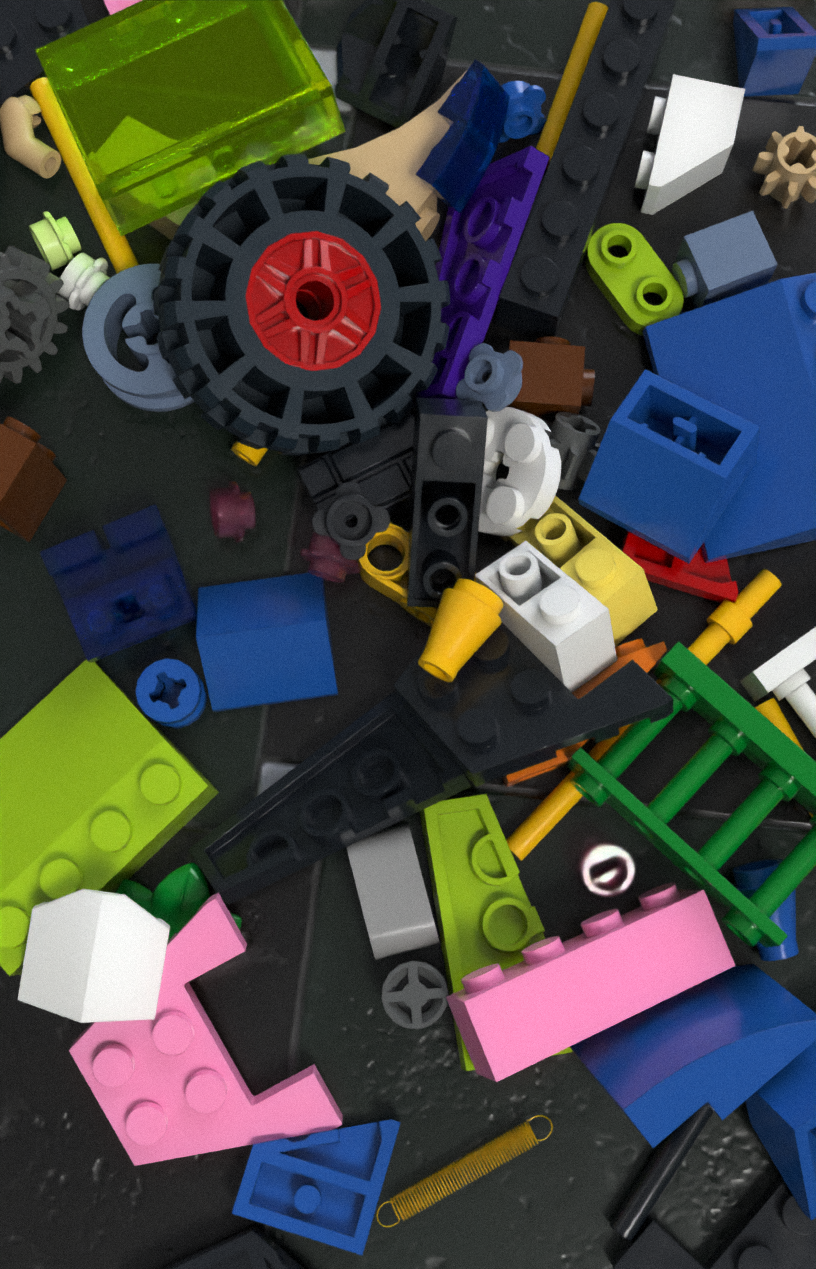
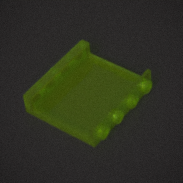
[35,0,346,236]

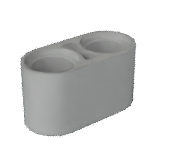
[346,821,440,960]

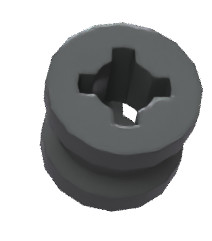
[381,959,448,1030]

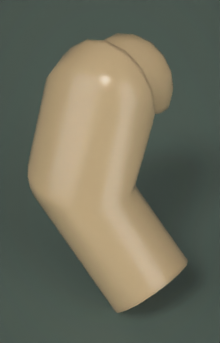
[0,95,61,179]

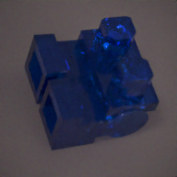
[40,504,197,663]

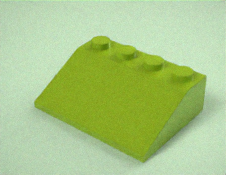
[0,656,219,976]

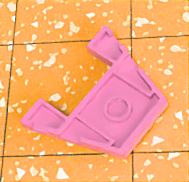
[69,892,343,1166]

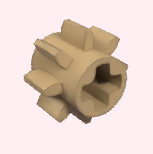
[753,126,816,209]

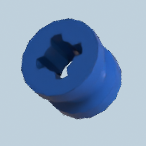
[135,658,207,729]

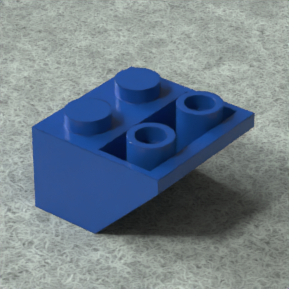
[578,369,760,564]

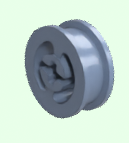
[82,264,195,412]

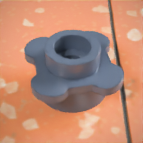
[456,343,523,412]

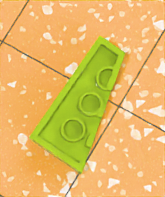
[420,794,573,1071]

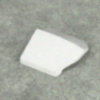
[17,888,170,1023]

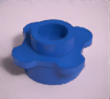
[487,81,546,143]

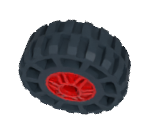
[153,154,450,456]

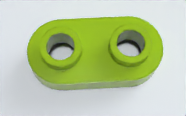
[585,223,684,336]

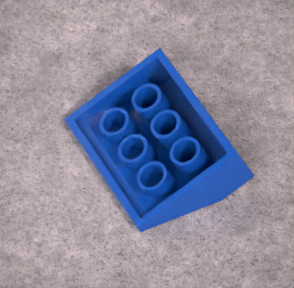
[643,273,816,563]

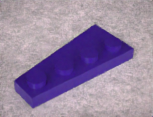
[412,146,550,407]

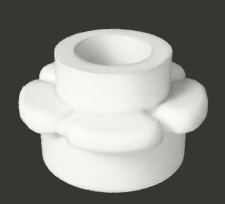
[57,253,110,311]

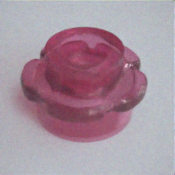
[210,481,255,543]
[300,532,360,583]

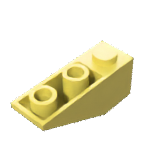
[500,495,658,647]

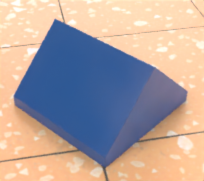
[196,571,338,712]

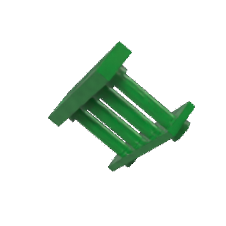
[567,641,816,948]

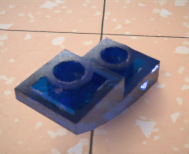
[415,59,510,214]

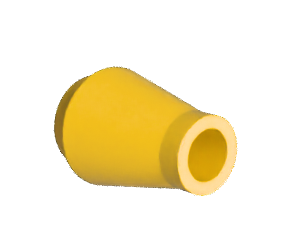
[418,578,504,682]

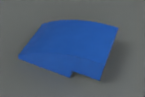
[570,964,816,1148]

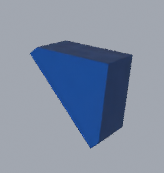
[733,7,816,97]

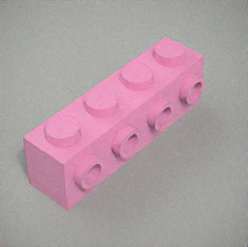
[446,882,736,1082]

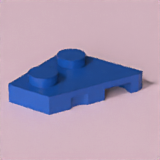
[231,1119,401,1255]

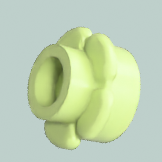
[29,211,82,271]

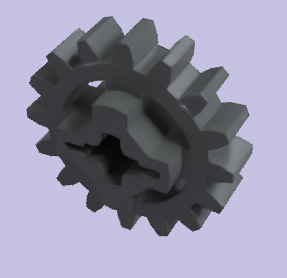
[0,246,69,384]

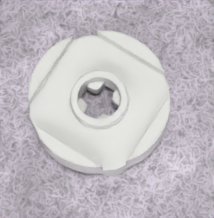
[478,407,561,536]

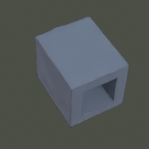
[672,211,778,309]

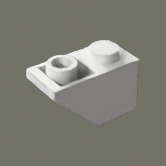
[635,74,745,215]
[475,541,617,693]

